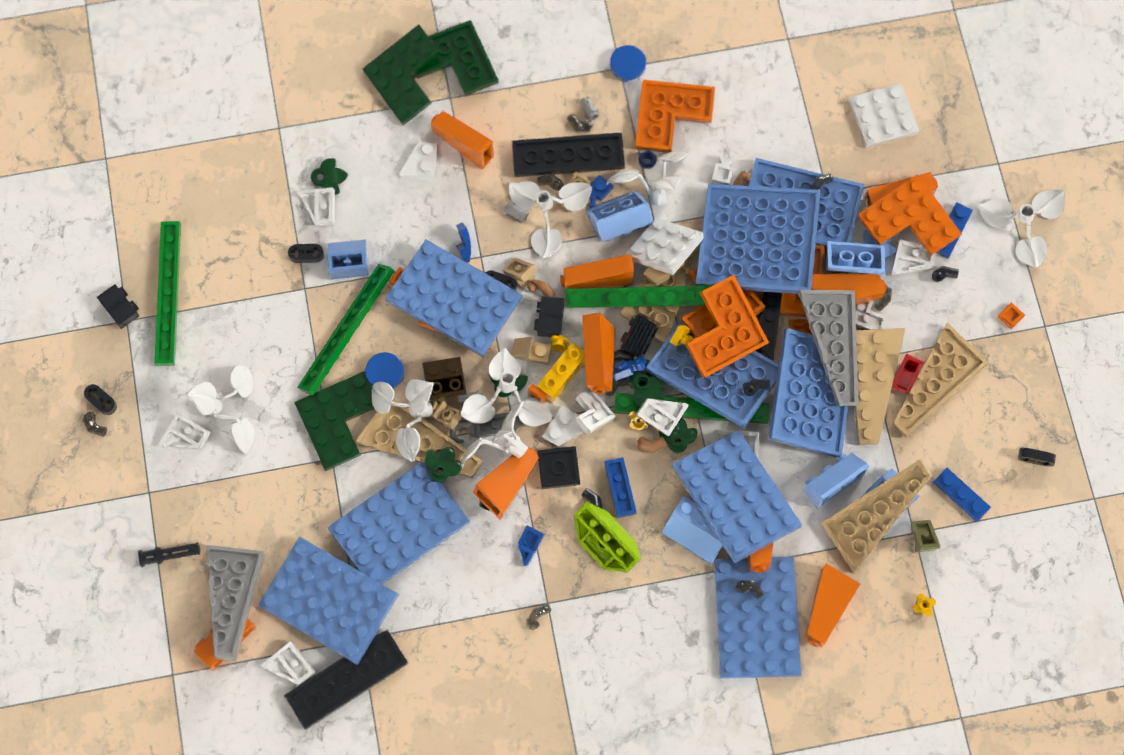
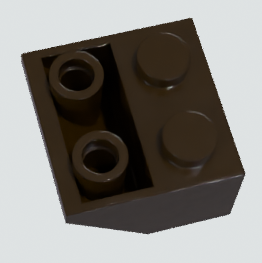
[422,357,467,400]

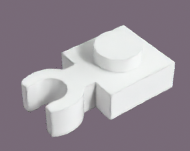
[711,152,734,185]

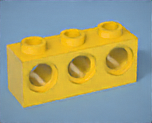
[537,342,585,404]

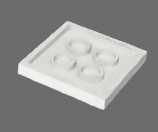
[848,84,919,148]
[625,218,704,275]

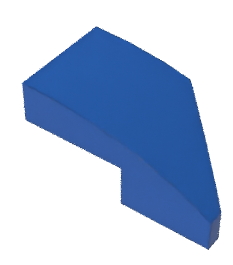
[456,222,471,263]
[518,525,545,567]

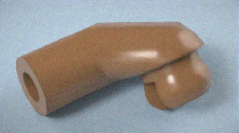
[733,171,751,186]
[527,279,555,297]
[637,436,667,453]

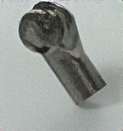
[537,175,564,191]

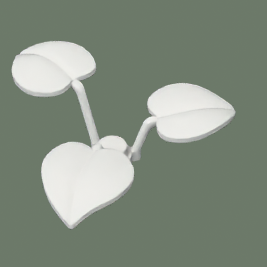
[607,152,688,206]
[509,181,592,258]
[979,189,1065,268]
[461,348,552,427]
[186,365,255,454]
[372,379,434,462]
[461,401,528,468]

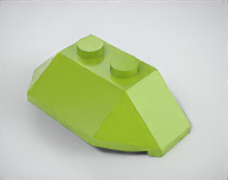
[573,502,641,573]

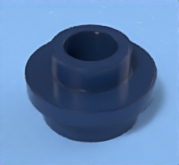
[638,151,657,169]

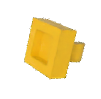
[670,325,694,346]

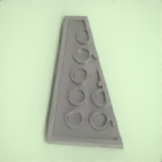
[798,290,858,406]
[207,545,265,661]

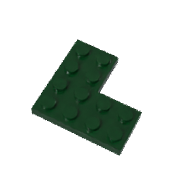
[416,20,499,96]
[362,24,441,125]
[294,371,375,471]

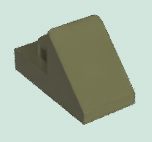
[911,520,940,553]

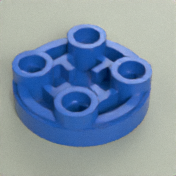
[610,45,646,82]
[365,352,404,388]

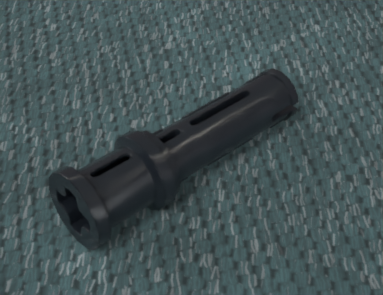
[138,542,200,568]

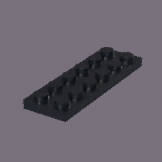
[512,132,625,177]
[284,629,409,730]

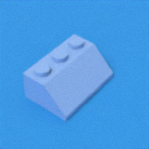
[586,190,654,242]
[825,241,886,275]
[803,453,869,509]
[662,496,723,564]

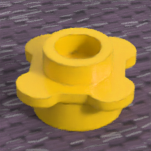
[550,335,570,352]
[629,411,648,430]
[913,594,936,617]

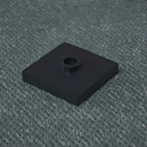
[537,446,581,490]

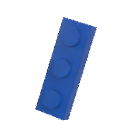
[936,202,973,259]
[604,457,637,519]
[933,468,991,522]

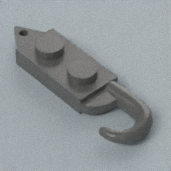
[450,413,523,443]

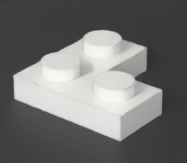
[855,300,888,330]
[575,389,616,435]

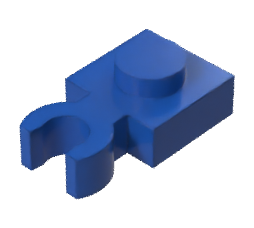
[589,175,614,208]
[613,356,647,381]

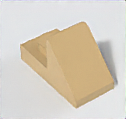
[502,257,537,289]
[511,337,552,365]

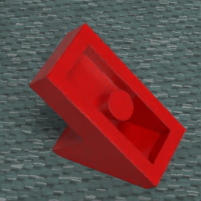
[892,353,924,395]

